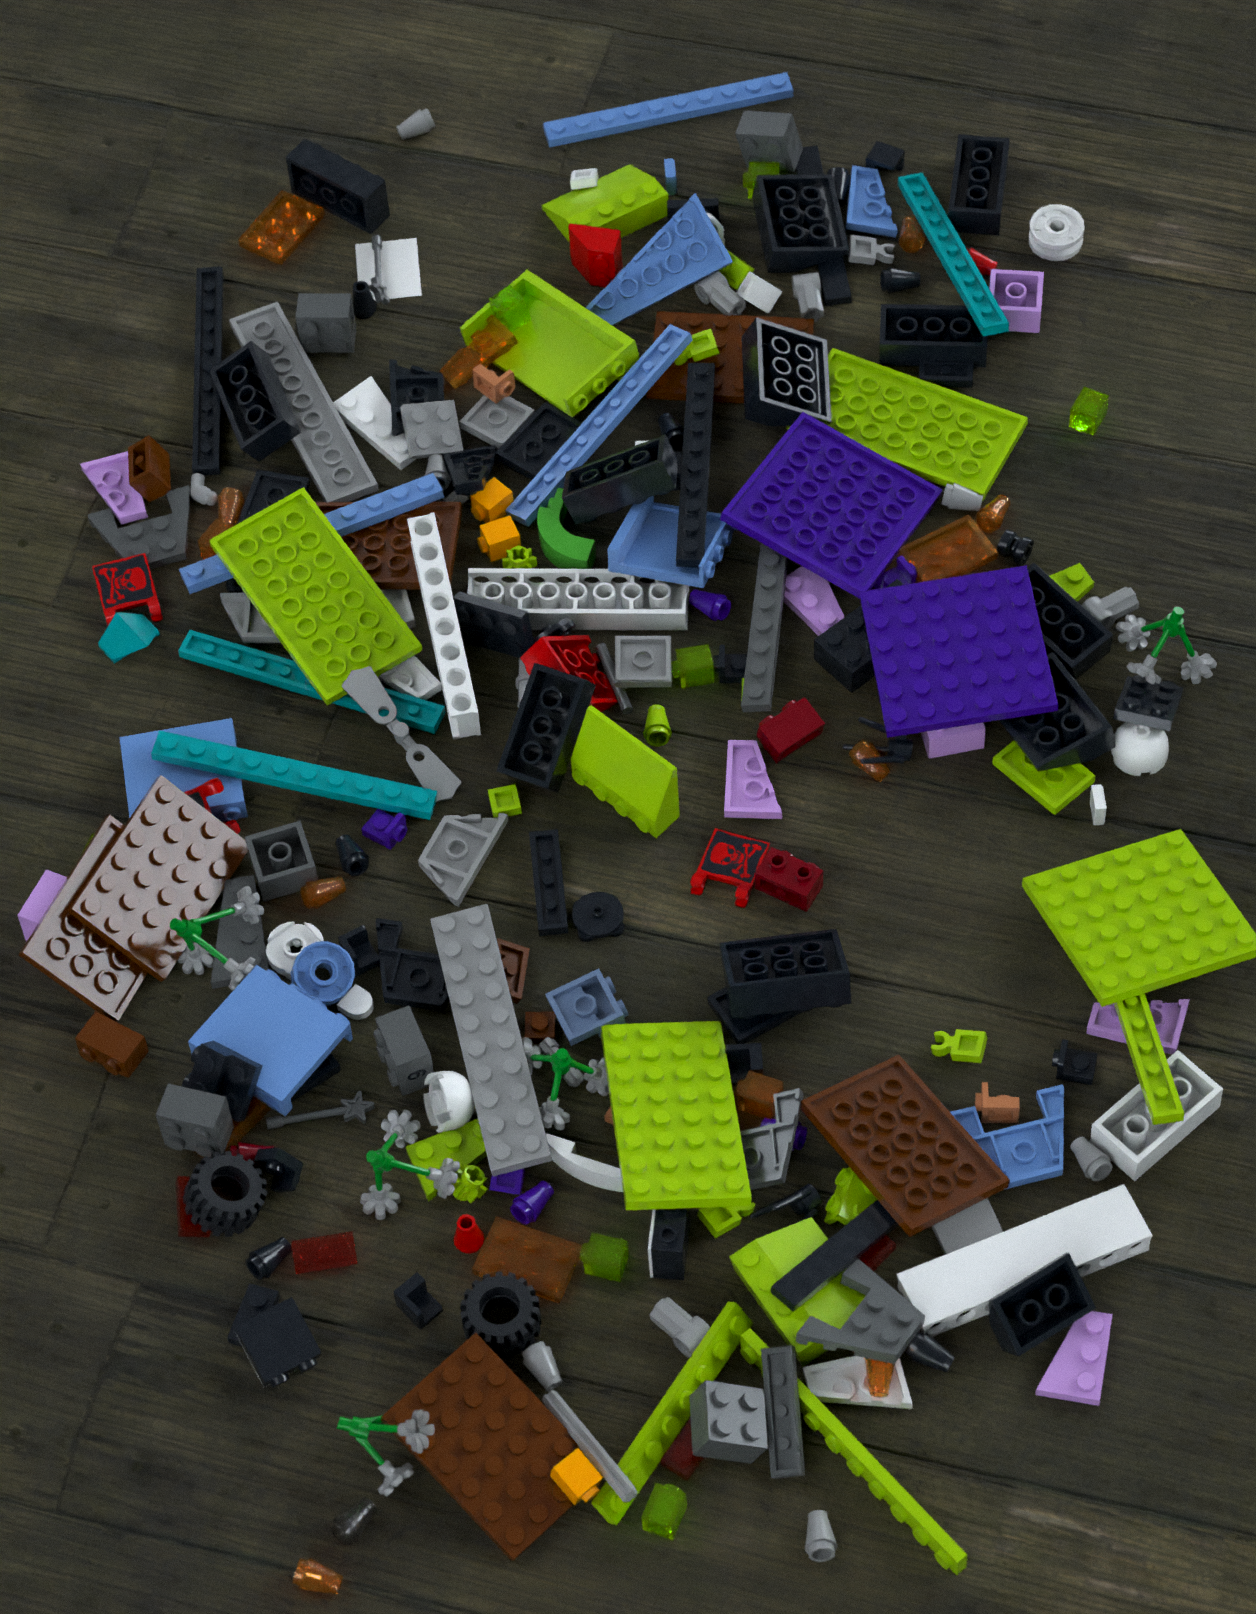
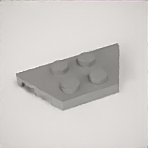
[220,593,281,644]
[418,813,508,907]

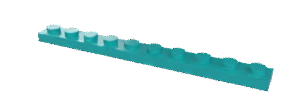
[898,173,1009,336]
[178,630,446,734]
[151,730,437,820]

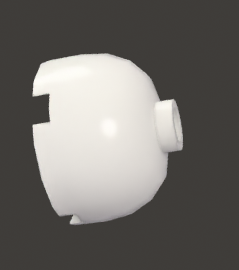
[1111,722,1169,776]
[424,1071,475,1133]

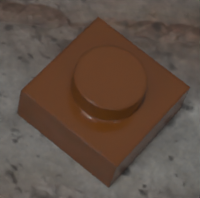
[525,1012,556,1044]

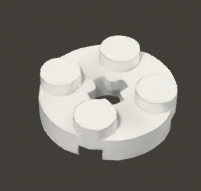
[266,921,324,980]

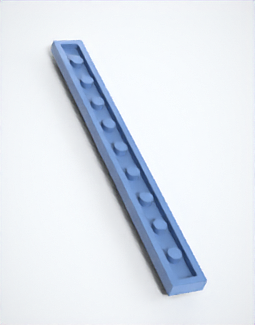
[543,72,793,148]
[505,324,693,527]
[179,473,445,594]

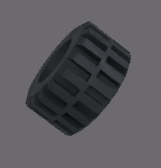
[183,1151,267,1237]
[460,1271,541,1359]

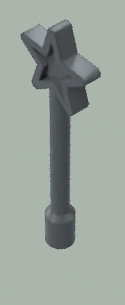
[368,235,390,305]
[266,1091,375,1130]

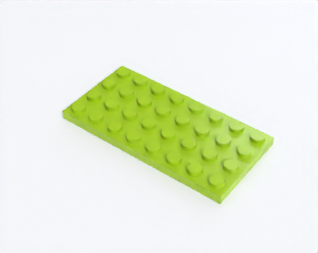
[786,348,1028,501]
[209,487,422,706]
[601,1021,752,1210]

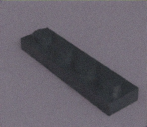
[529,829,568,936]

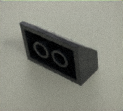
[989,1252,1096,1356]

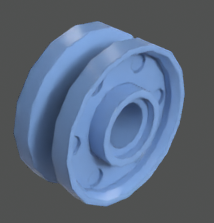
[290,941,355,1006]

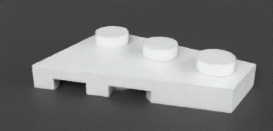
[803,1356,912,1409]

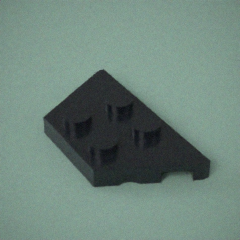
[389,359,444,436]

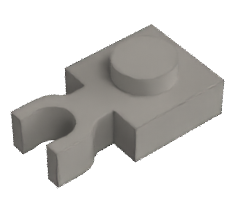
[848,235,894,265]

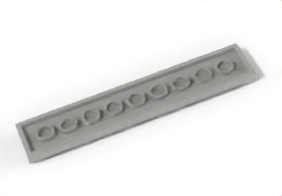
[229,301,379,502]
[430,904,552,1177]

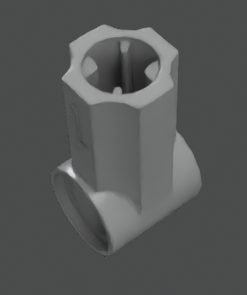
[694,271,746,316]
[792,272,824,322]
[1081,587,1139,629]
[650,1297,710,1358]

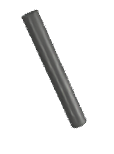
[596,643,633,714]

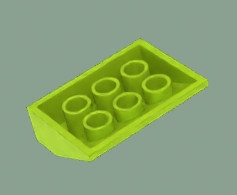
[542,164,668,243]
[571,705,680,838]
[729,1217,866,1367]

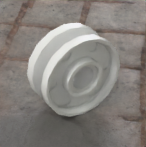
[1029,204,1084,261]

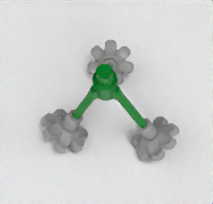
[1116,607,1217,685]
[170,886,264,991]
[522,1037,609,1130]
[360,1110,460,1220]
[337,1409,435,1496]

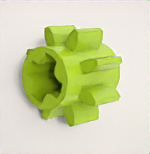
[502,545,537,577]
[452,1163,487,1203]

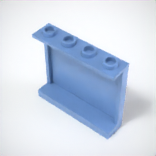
[607,496,737,588]
[120,718,248,822]
[188,965,353,1116]

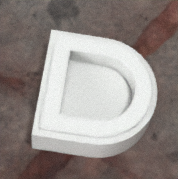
[337,984,374,1020]

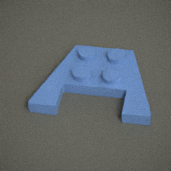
[950,1084,1064,1190]

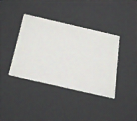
[355,238,422,300]

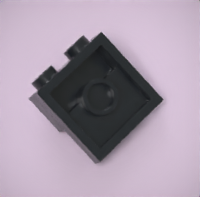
[182,1041,263,1122]

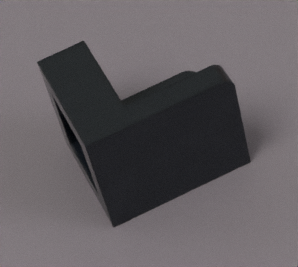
[866,141,905,172]
[338,925,380,977]
[725,1043,763,1086]
[393,1272,443,1330]

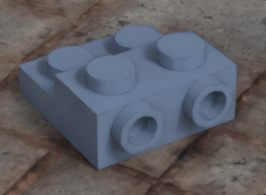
[545,968,629,1046]

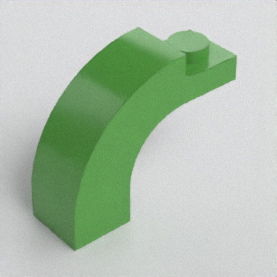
[537,488,596,578]

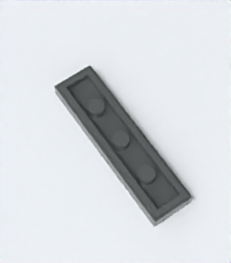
[761,1345,805,1479]

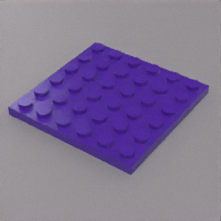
[720,412,943,599]
[859,565,1058,738]

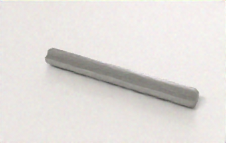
[542,1390,638,1502]

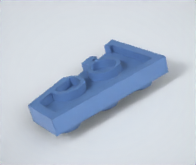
[845,165,898,238]

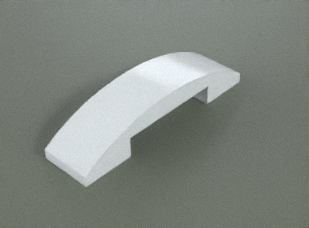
[546,1134,623,1192]

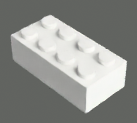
[1090,1050,1223,1181]

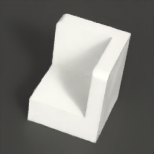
[736,271,782,313]

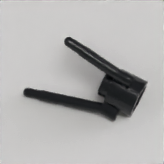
[842,717,913,764]
[750,1184,822,1221]

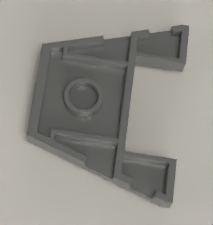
[87,485,191,570]
[740,1088,804,1190]
[796,1259,925,1364]

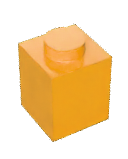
[470,477,514,523]
[477,515,521,562]
[550,1448,603,1505]

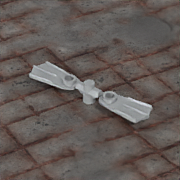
[342,666,461,802]

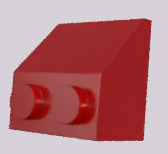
[568,223,623,287]

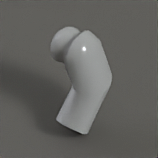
[190,473,217,506]

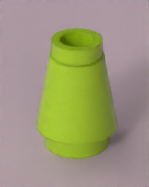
[643,704,672,747]

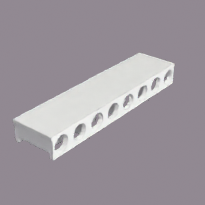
[407,512,481,739]
[467,568,689,630]
[897,1184,1153,1337]

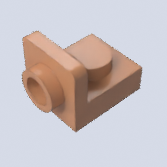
[472,364,515,404]
[975,1082,1020,1123]

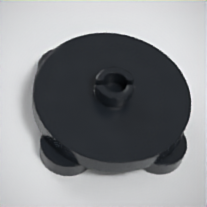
[534,618,576,643]
[572,892,624,942]

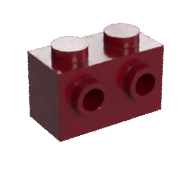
[756,697,825,763]
[755,847,823,912]

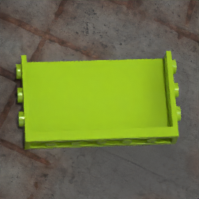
[460,270,640,418]

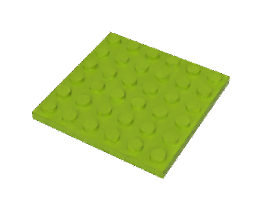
[1022,829,1256,1007]

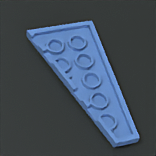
[586,193,733,326]

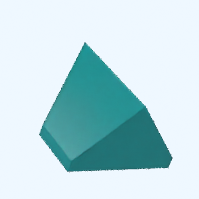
[98,612,160,664]

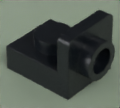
[713,645,747,683]
[1052,1039,1098,1085]
[254,1147,304,1193]

